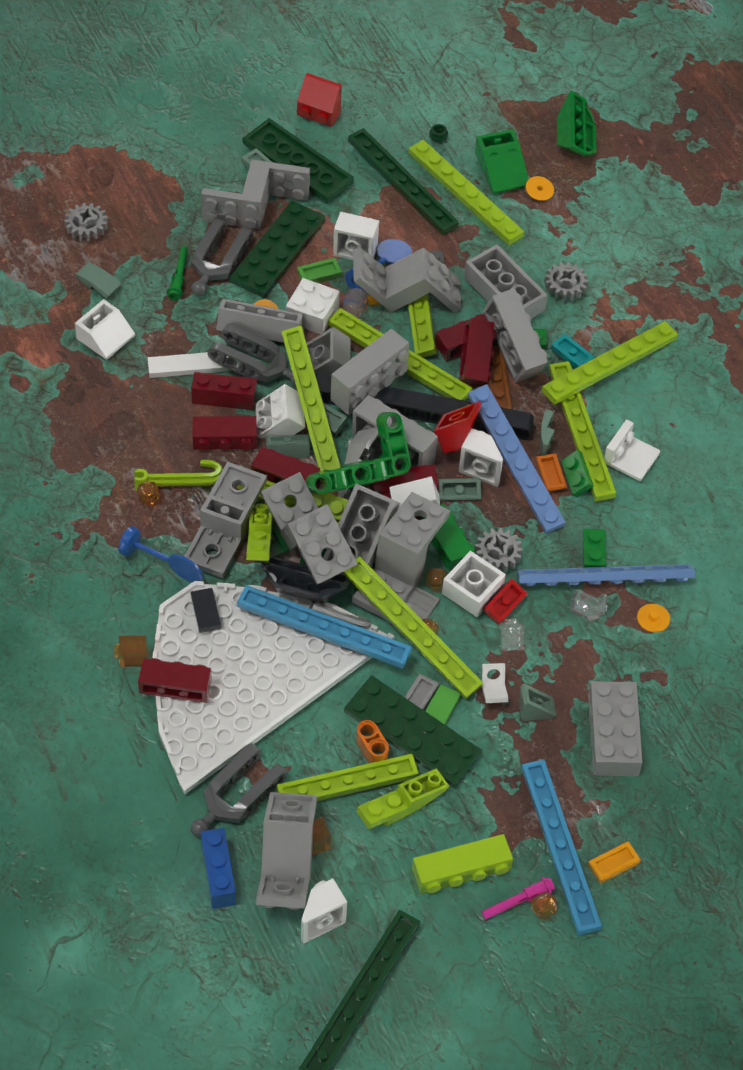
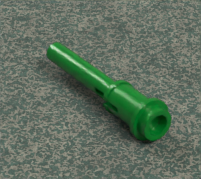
[167,246,188,301]

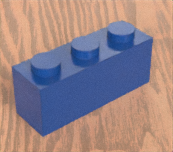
[201,828,236,909]

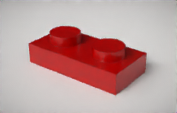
[482,578,528,625]

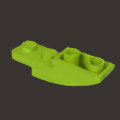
[246,504,272,561]
[356,768,449,829]

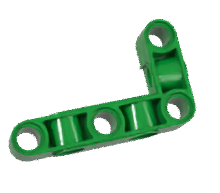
[305,412,411,494]

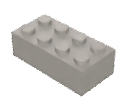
[464,244,548,319]
[483,288,548,384]
[331,329,409,415]
[352,395,438,467]
[323,484,400,575]
[588,681,642,776]

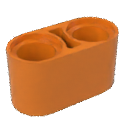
[356,720,389,763]

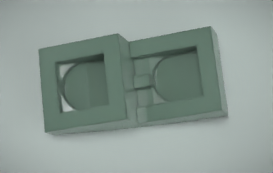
[75,262,121,299]
[539,409,555,456]

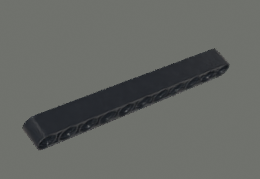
[315,374,534,440]

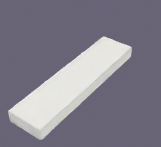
[148,352,232,378]

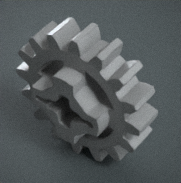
[64,203,108,241]
[544,262,589,301]
[475,528,523,572]

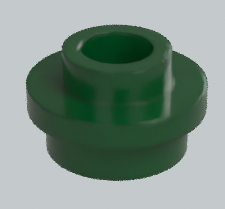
[429,124,448,142]

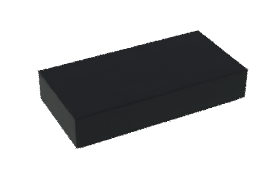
[190,588,221,633]

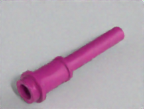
[481,877,555,920]

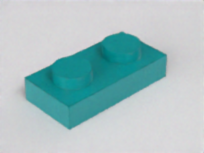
[550,334,595,368]

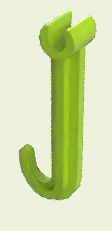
[134,460,223,492]

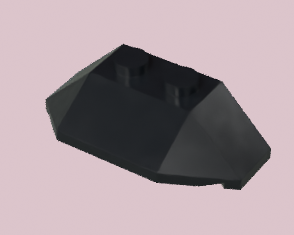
[261,556,351,603]

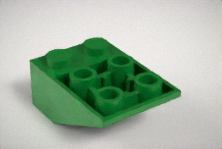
[475,129,529,194]

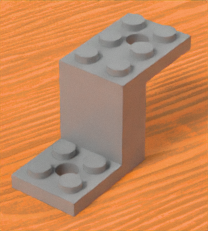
[201,159,310,230]
[353,247,461,313]
[260,472,358,585]
[352,492,450,621]
[256,792,317,910]

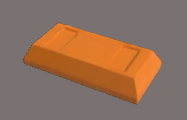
[535,453,567,492]

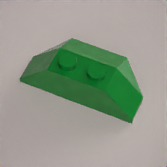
[557,90,596,156]

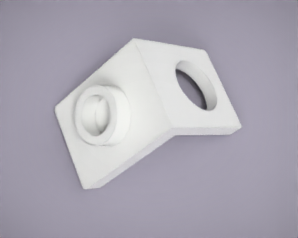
[482,663,508,703]

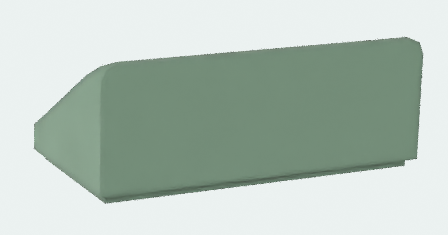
[266,435,310,458]
[438,478,481,501]

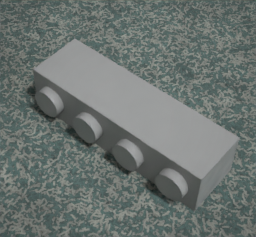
[216,299,303,344]

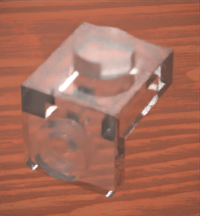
[342,288,369,320]
[570,590,607,622]
[499,619,524,651]

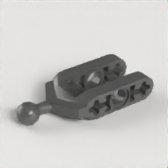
[191,218,254,296]
[208,323,296,386]
[190,743,288,837]

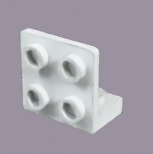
[604,419,660,481]

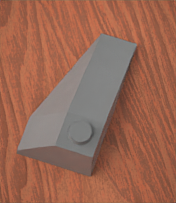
[338,427,381,500]

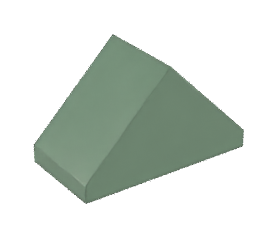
[518,683,557,721]

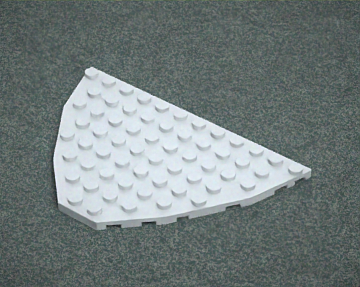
[152,581,395,795]

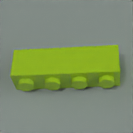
[412,834,513,894]

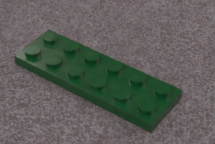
[242,118,354,203]
[230,200,325,298]
[344,675,482,788]

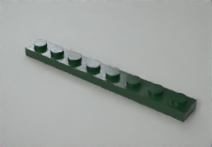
[348,128,459,235]
[299,909,420,1070]

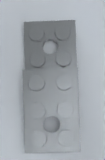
[184,462,267,578]

